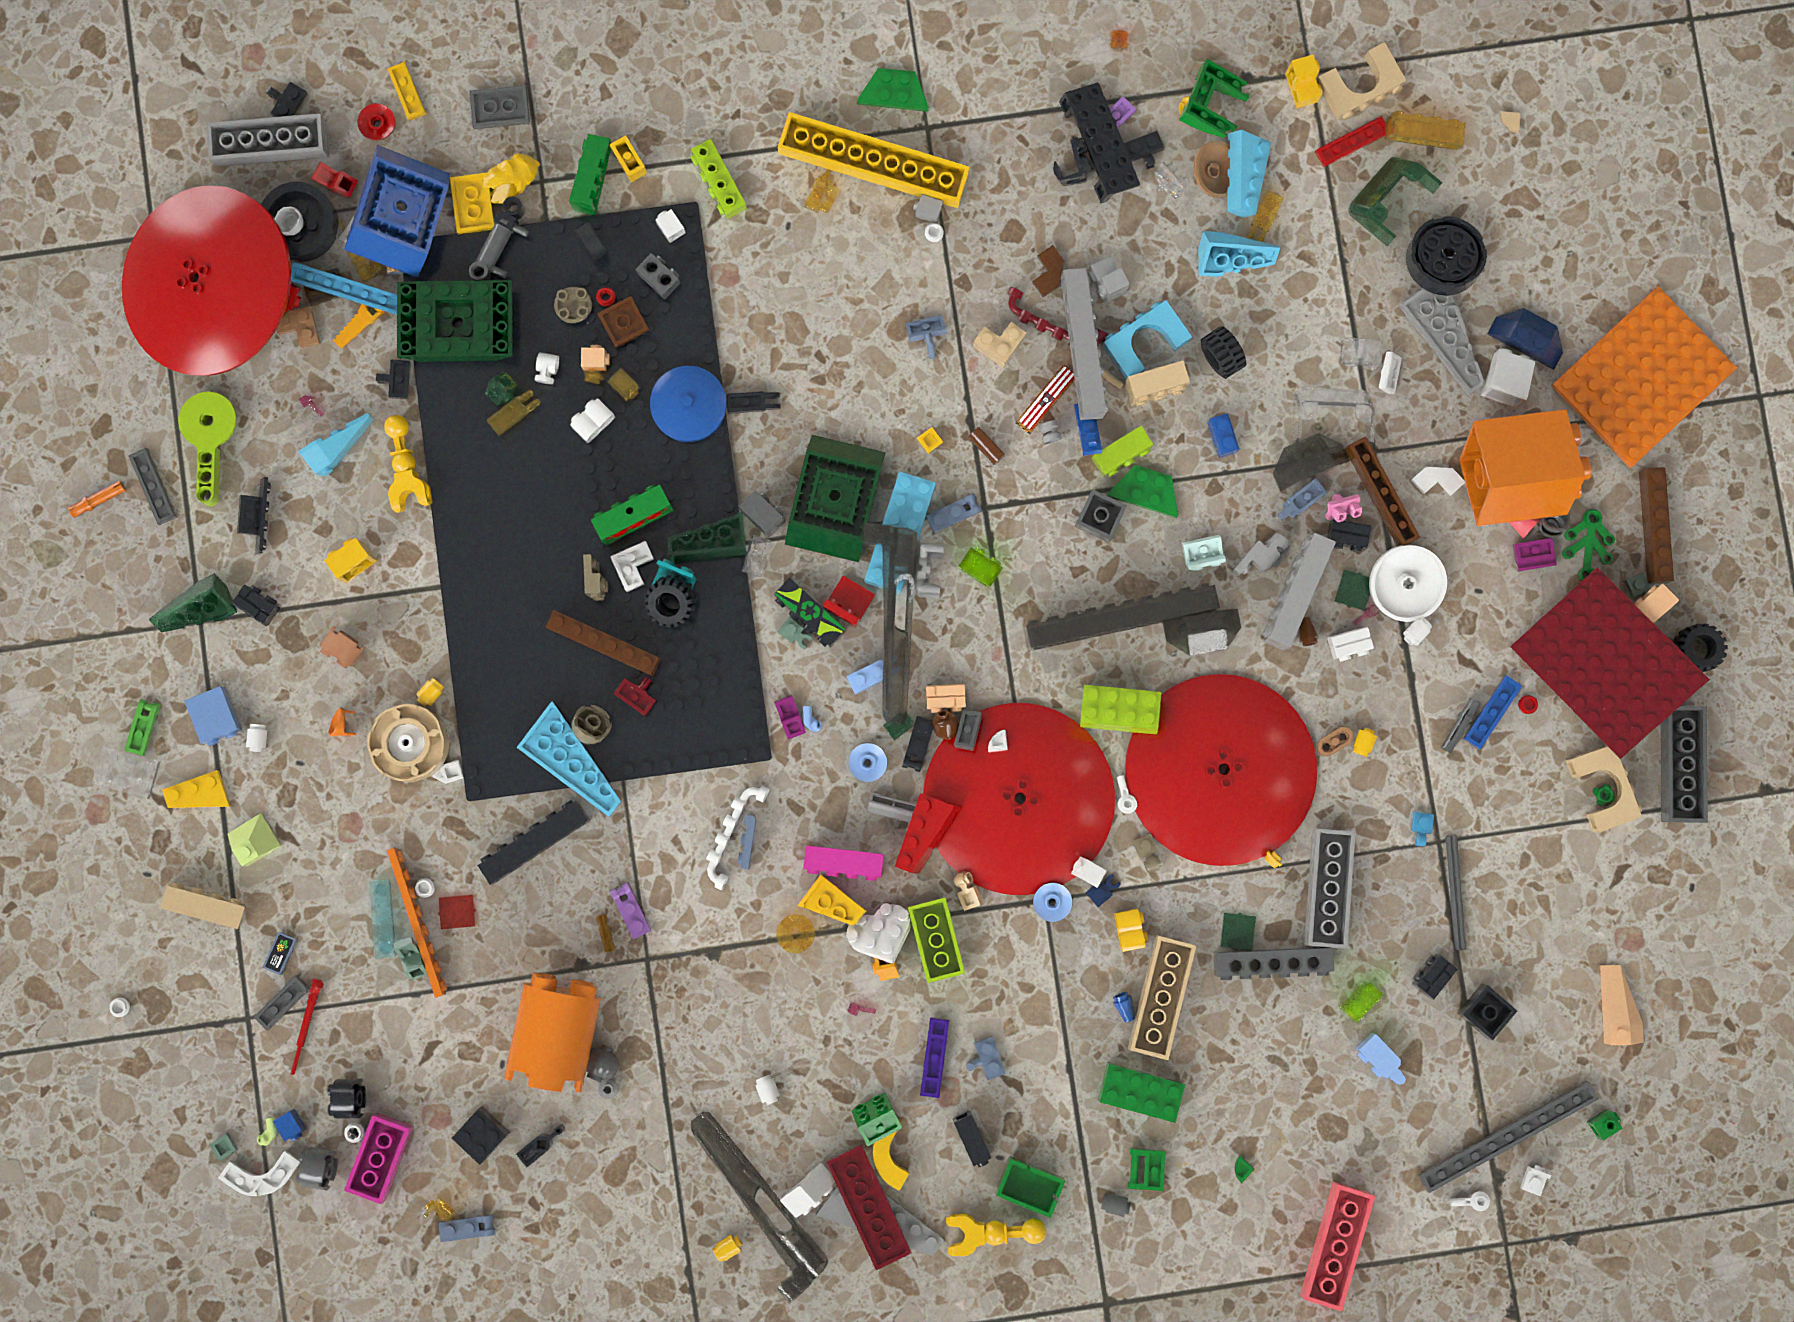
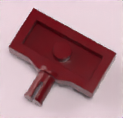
[614,676,656,717]

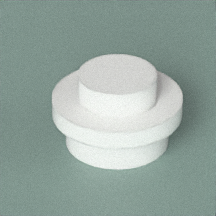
[925,223,944,242]
[415,878,435,898]
[110,997,130,1017]

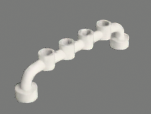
[706,785,770,890]

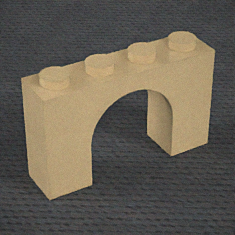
[1317,42,1407,121]
[1565,746,1642,833]

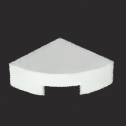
[988,730,1008,752]

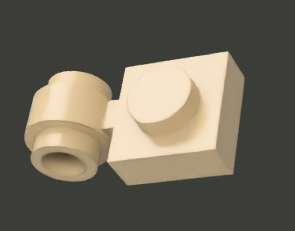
[954,871,983,911]

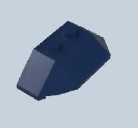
[1487,308,1563,370]

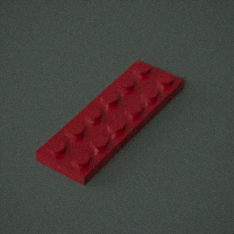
[826,1144,912,1271]

